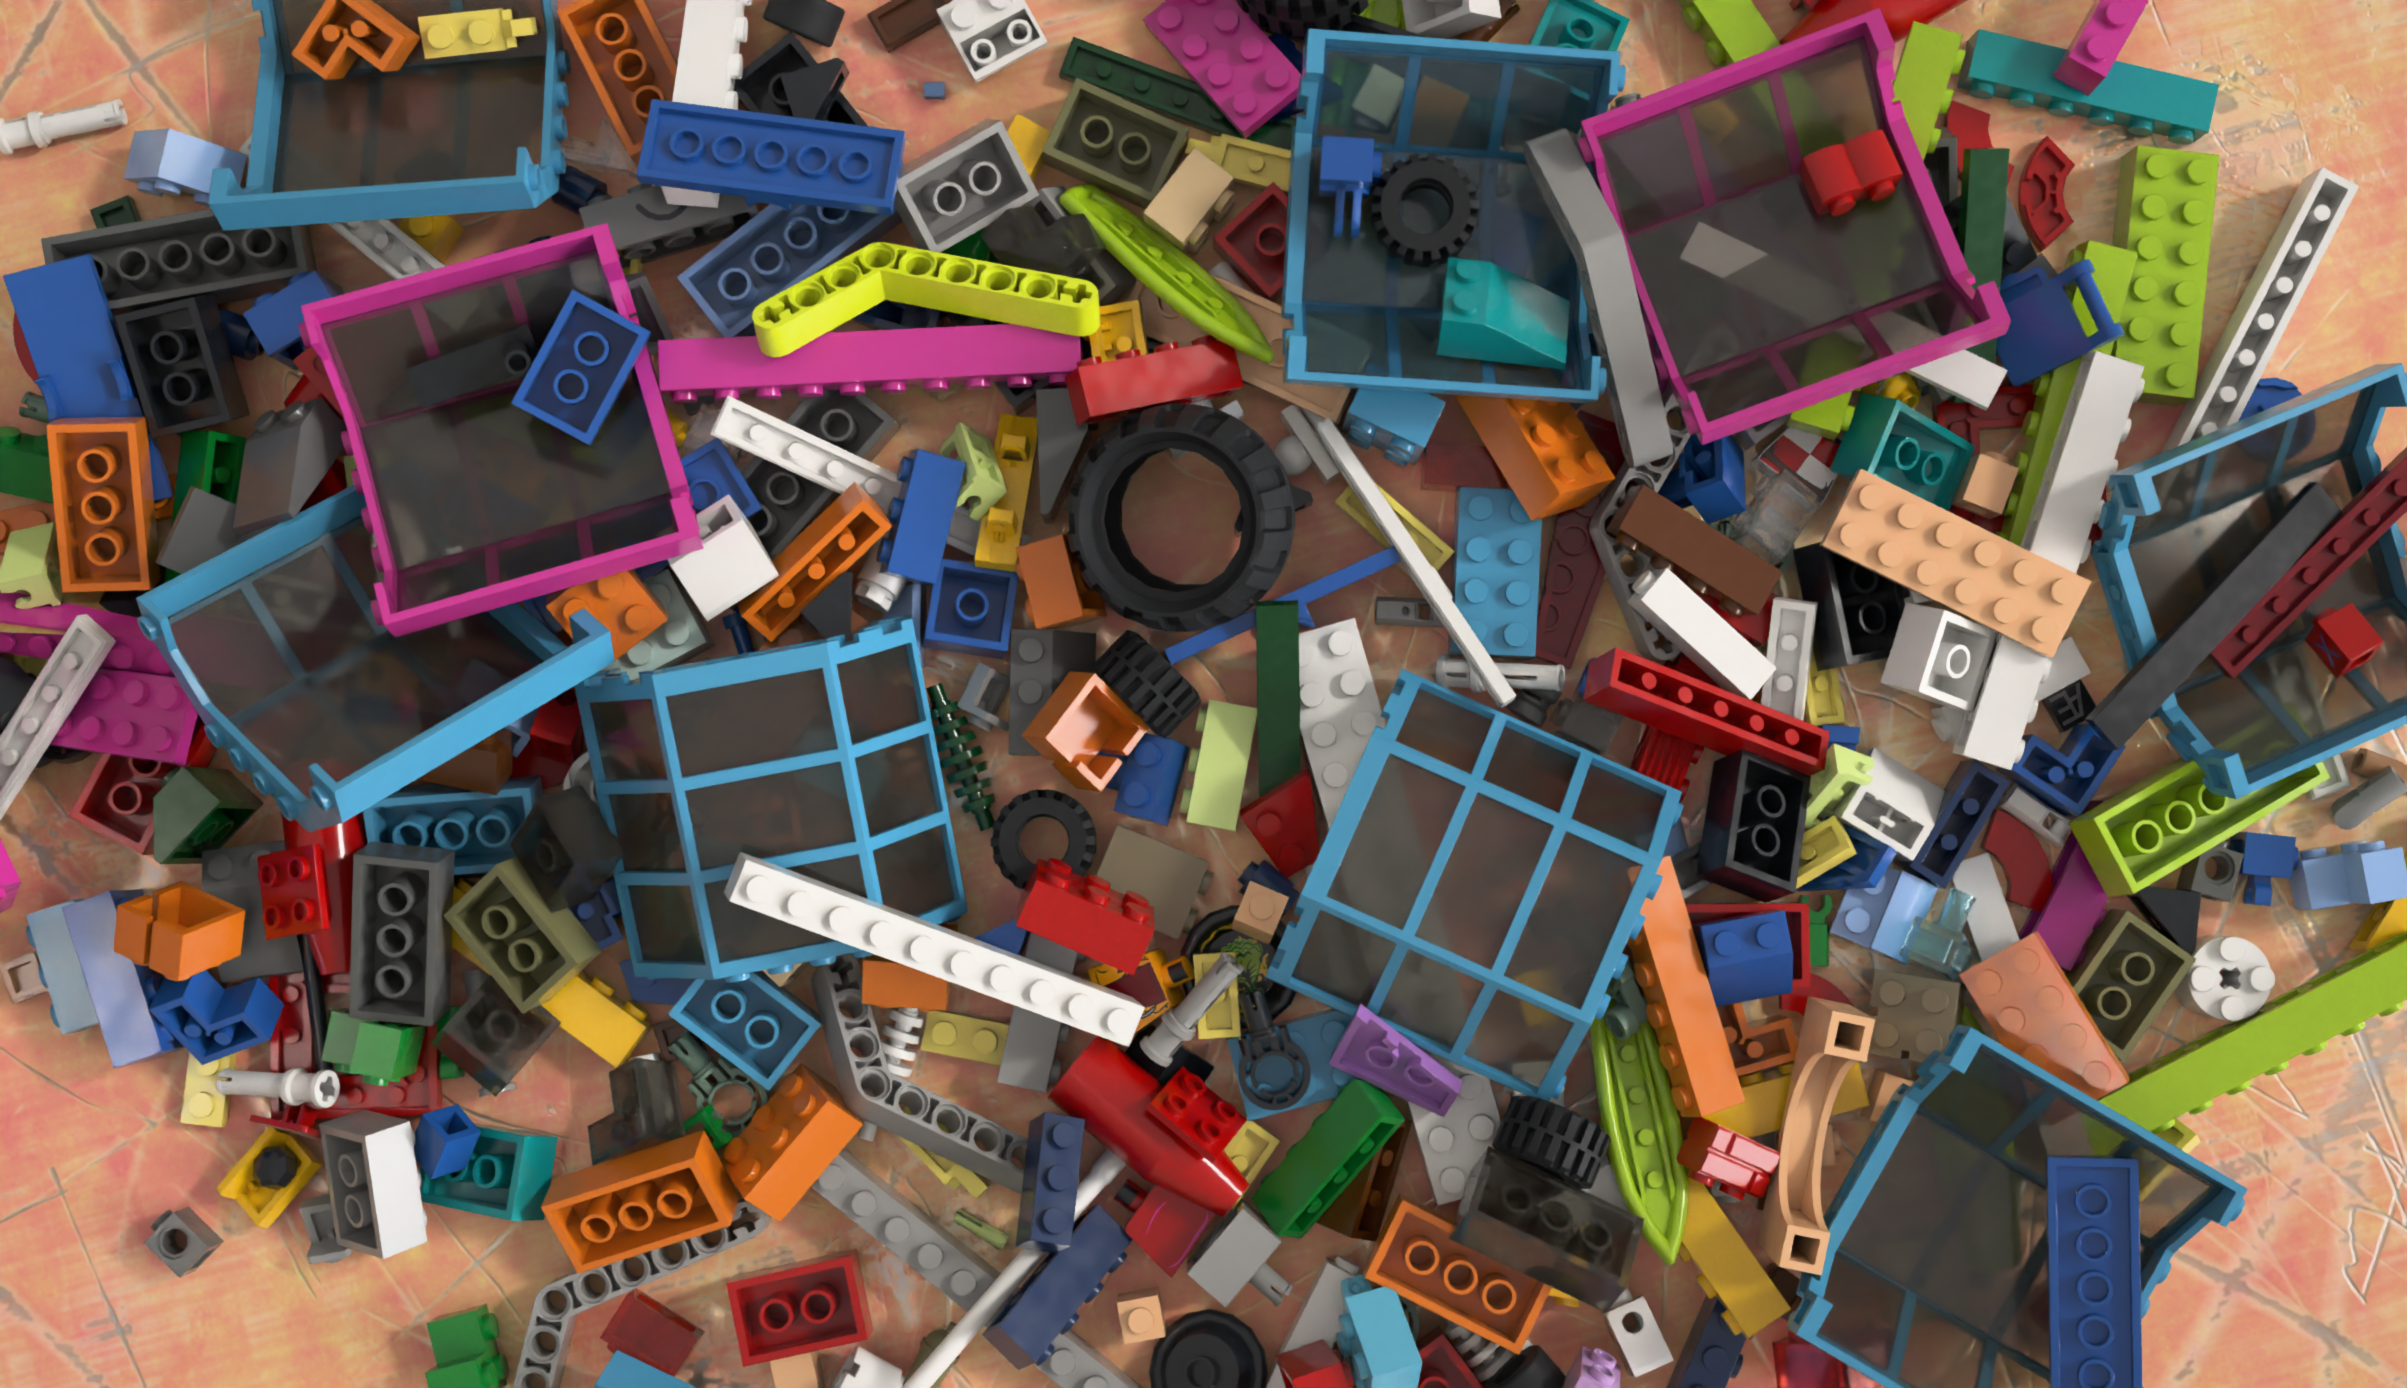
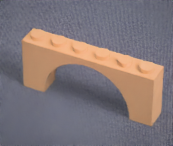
[1757,996,1875,1275]

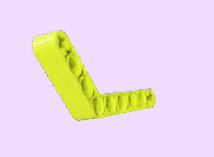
[752,242,1101,357]

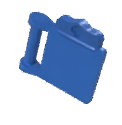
[1996,259,2125,387]

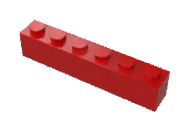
[1583,647,1830,776]

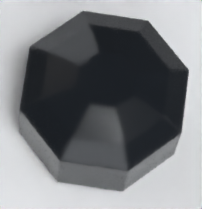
[253,1146,297,1189]

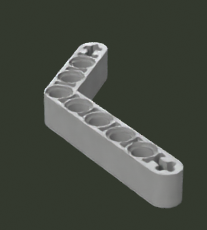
[1523,128,1673,468]
[1589,328,1739,660]
[811,953,1079,1194]
[513,1198,772,1388]

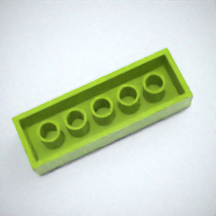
[2111,145,2220,407]
[2068,704,2331,897]

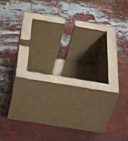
[1868,969,1967,1063]

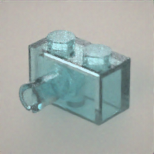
[1899,888,1976,982]

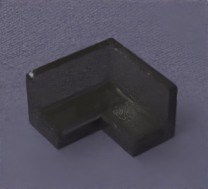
[587,1058,685,1166]

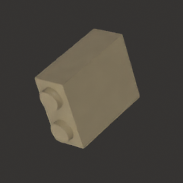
[1096,824,1214,939]

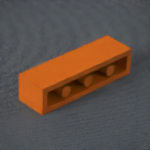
[737,482,892,642]

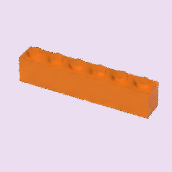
[1608,855,1745,1117]

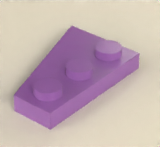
[1329,1003,1463,1117]

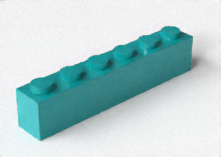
[1957,29,2219,145]

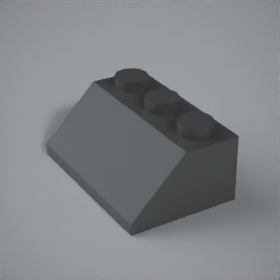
[1009,629,1096,756]

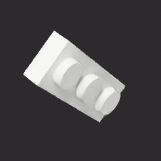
[1761,597,1818,721]

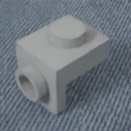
[957,662,1010,732]
[299,1195,352,1264]

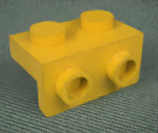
[1083,300,1149,363]
[216,1127,323,1229]

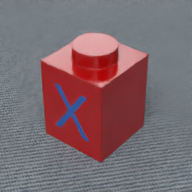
[2305,602,2384,679]

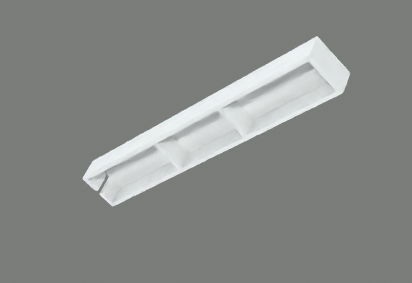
[1299,618,1519,1206]

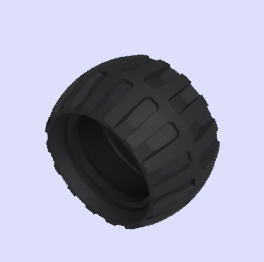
[1066,404,1295,632]

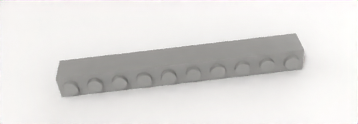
[811,1148,1144,1388]

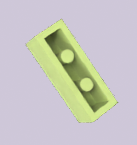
[1180,699,1257,831]

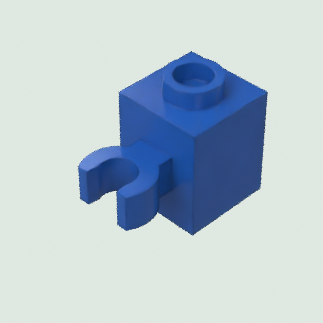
[2230,832,2299,906]

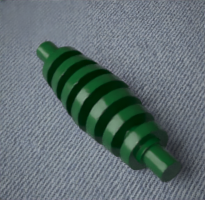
[926,683,996,831]

